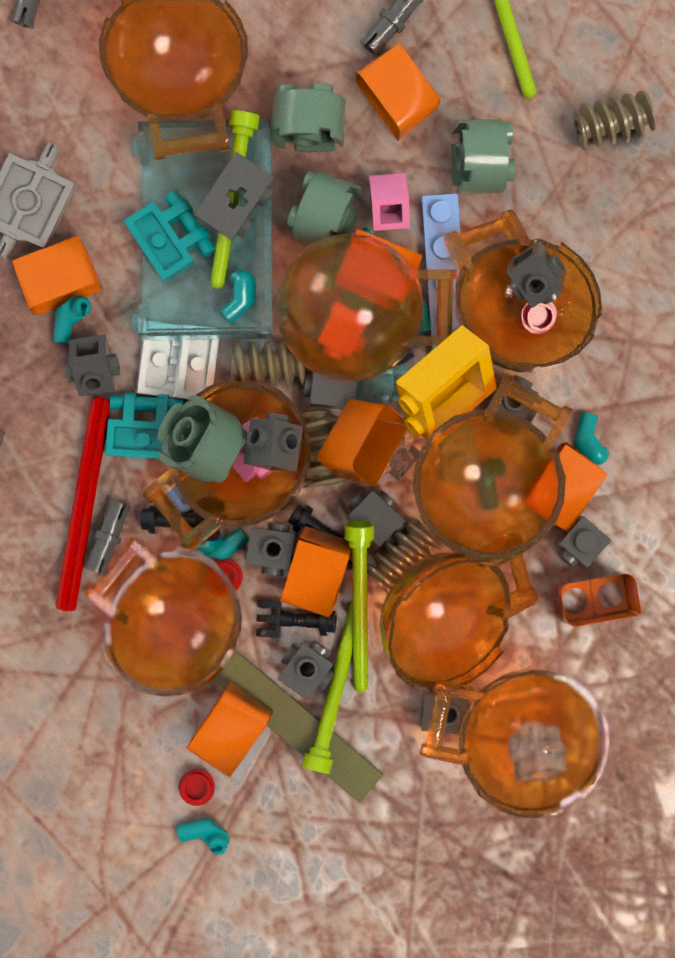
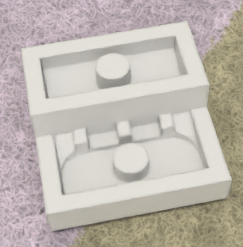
[135,321,220,402]

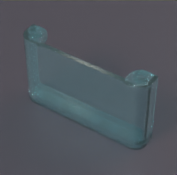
[132,119,274,341]

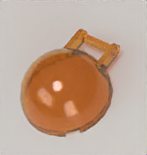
[99,0,248,162]
[445,209,602,373]
[276,233,457,382]
[413,373,573,560]
[142,379,311,552]
[85,536,242,696]
[379,536,538,693]
[420,669,609,818]

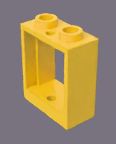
[396,325,497,445]

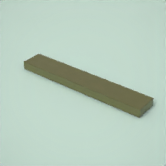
[192,634,383,803]

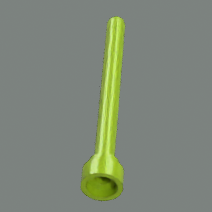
[494,0,537,99]
[210,110,260,289]
[344,520,374,693]
[301,600,353,775]

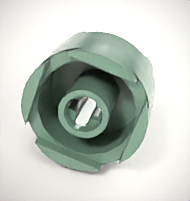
[271,83,346,152]
[451,119,515,195]
[287,171,362,256]
[157,395,247,483]

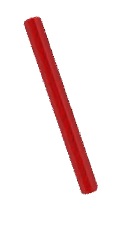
[55,397,110,612]

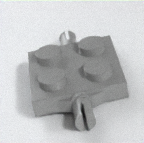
[0,143,77,260]

